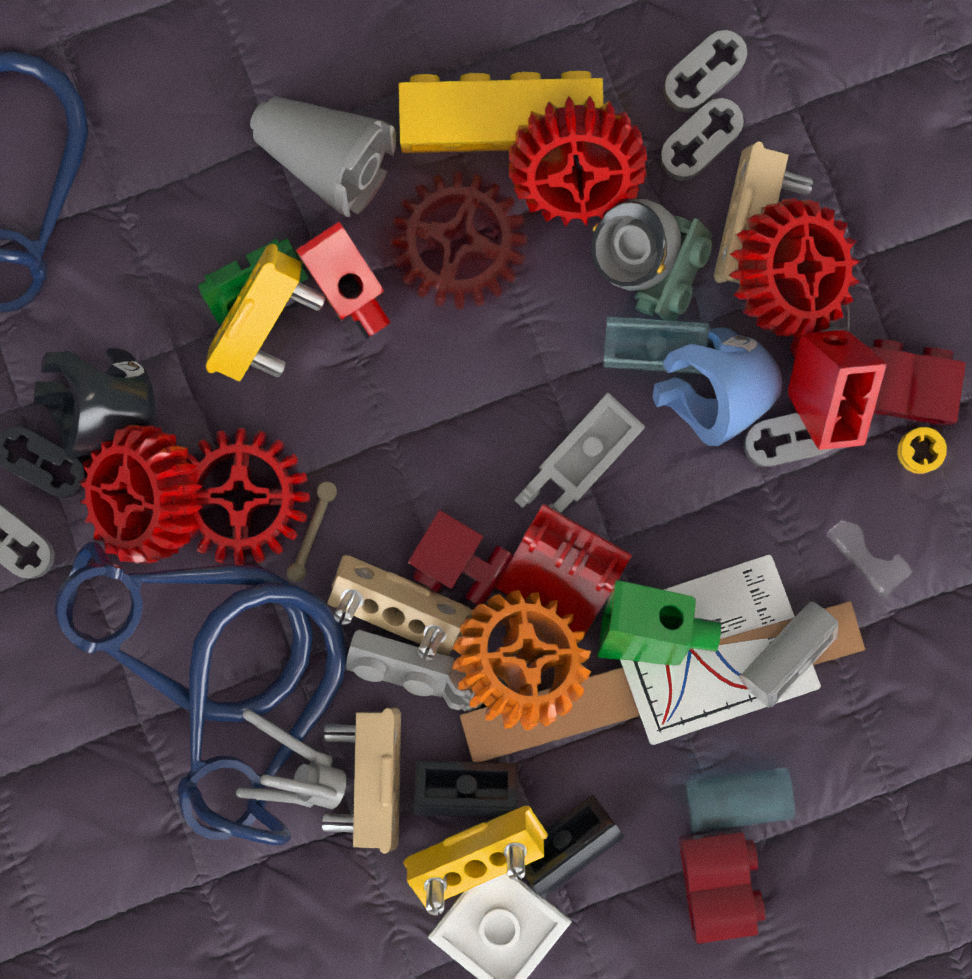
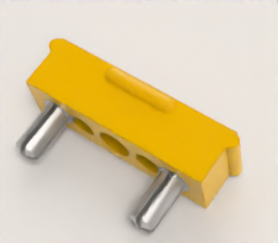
[206,244,325,382]
[403,806,548,915]

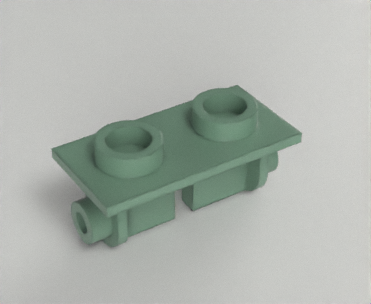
[634,216,713,327]

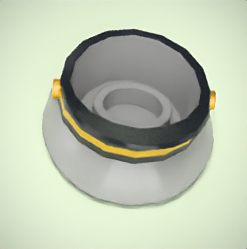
[591,199,681,291]

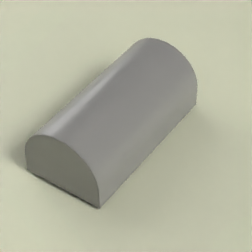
[739,601,838,708]

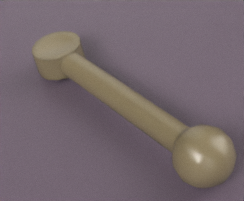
[286,482,337,582]

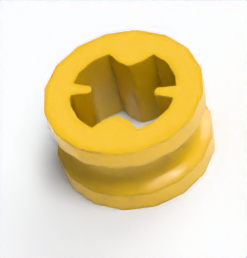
[897,427,947,474]

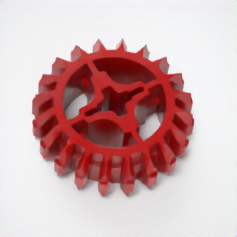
[509,96,647,227]
[729,198,861,337]
[79,425,203,564]
[186,428,310,565]

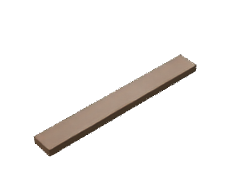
[459,601,865,762]

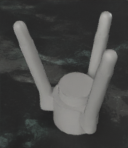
[236,709,346,809]

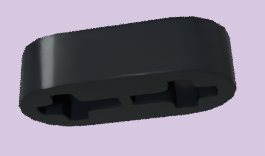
[0,426,87,498]

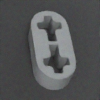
[663,30,748,113]
[660,98,744,181]
[743,413,832,467]
[0,504,55,579]

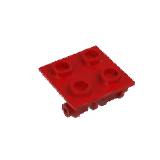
[495,504,632,636]

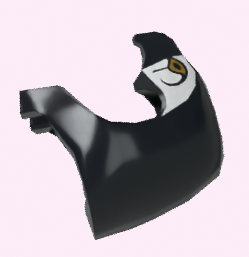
[33,348,155,458]

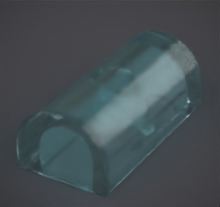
[603,316,709,374]
[684,767,795,833]

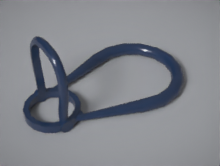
[0,51,89,313]
[54,542,313,723]
[177,582,348,845]

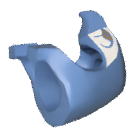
[652,327,782,446]

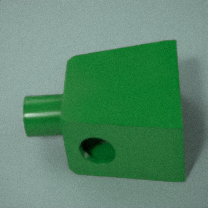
[597,580,721,666]

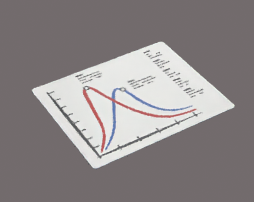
[620,555,821,745]

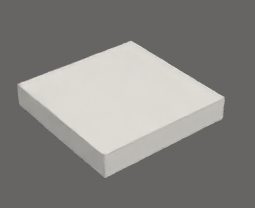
[428,873,572,979]

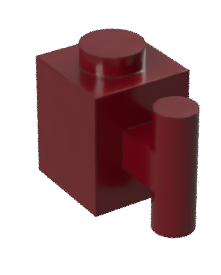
[407,510,514,605]

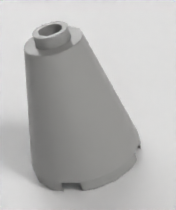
[250,96,397,217]

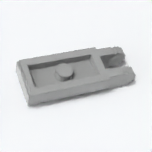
[515,393,645,513]
[345,630,483,712]

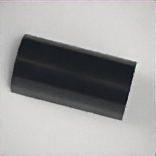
[414,761,518,817]
[525,795,625,899]

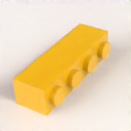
[399,71,603,153]

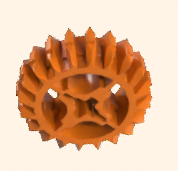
[452,590,591,731]

